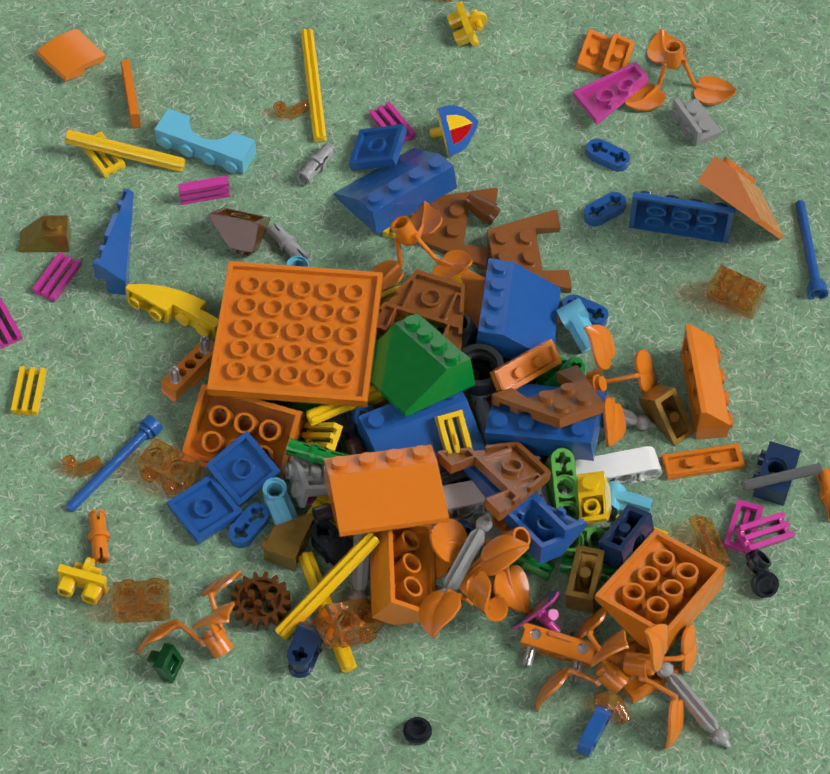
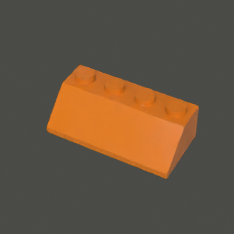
[680,324,733,440]
[370,524,436,626]

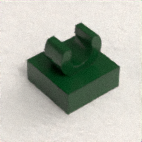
[147,643,184,684]

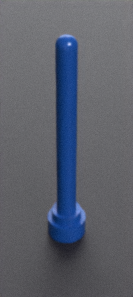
[795,200,829,299]
[66,415,163,512]

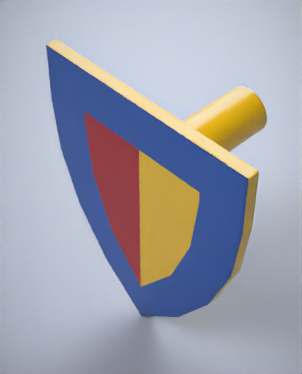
[430,105,479,156]

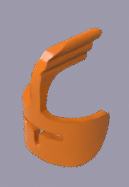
[459,556,508,622]

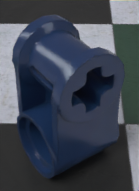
[287,622,328,678]

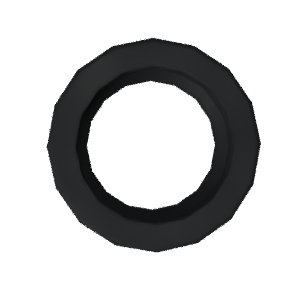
[461,343,504,396]

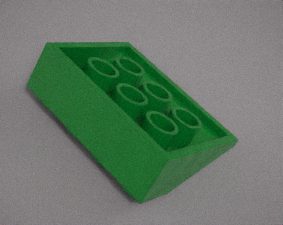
[370,313,475,417]

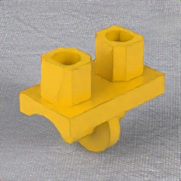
[447,1,488,47]
[57,557,109,605]

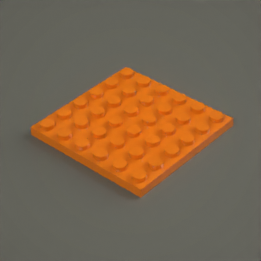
[207,261,383,407]

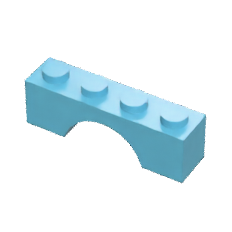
[154,109,256,175]

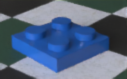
[349,124,407,171]
[206,431,282,507]
[167,474,242,545]

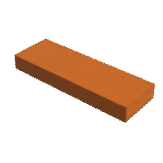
[120,59,141,129]
[489,339,562,392]
[661,443,745,481]

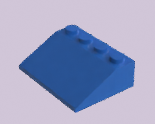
[334,148,457,235]
[629,191,735,243]
[476,258,561,359]
[484,384,607,461]
[357,391,486,471]

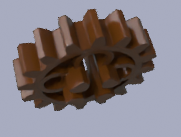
[231,572,291,631]

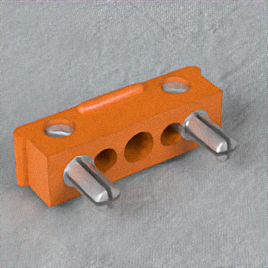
[160,336,215,402]
[521,623,598,682]

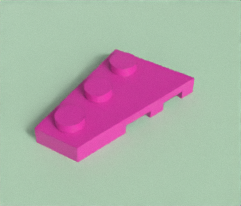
[573,62,648,125]

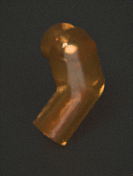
[273,99,310,120]
[61,455,103,477]
[593,692,632,725]

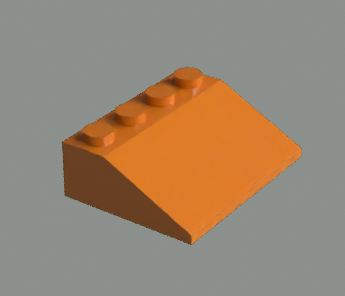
[697,156,784,240]
[179,383,307,480]
[324,445,449,537]
[594,528,726,655]

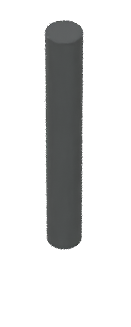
[742,463,822,491]

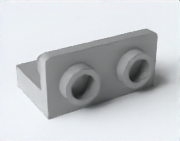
[670,98,721,146]
[285,456,328,508]

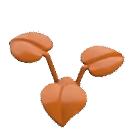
[624,28,737,111]
[371,201,473,292]
[583,325,658,447]
[429,515,531,614]
[419,535,530,639]
[138,570,242,659]
[535,607,629,712]
[623,624,697,749]

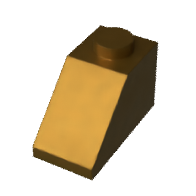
[19,215,71,252]
[638,385,695,446]
[261,513,315,571]
[565,545,605,613]

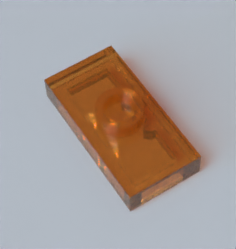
[688,514,731,567]

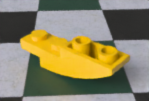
[125,284,219,339]

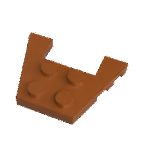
[416,188,498,270]
[486,210,572,293]
[377,269,465,350]
[492,365,604,428]
[437,441,551,521]

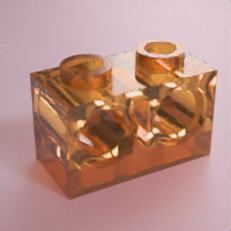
[706,265,767,320]
[137,437,201,495]
[113,578,171,624]
[313,598,384,649]

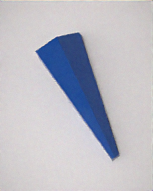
[93,188,134,295]
[463,465,587,564]

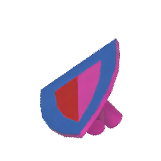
[511,590,561,632]

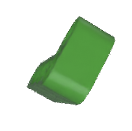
[544,448,607,558]

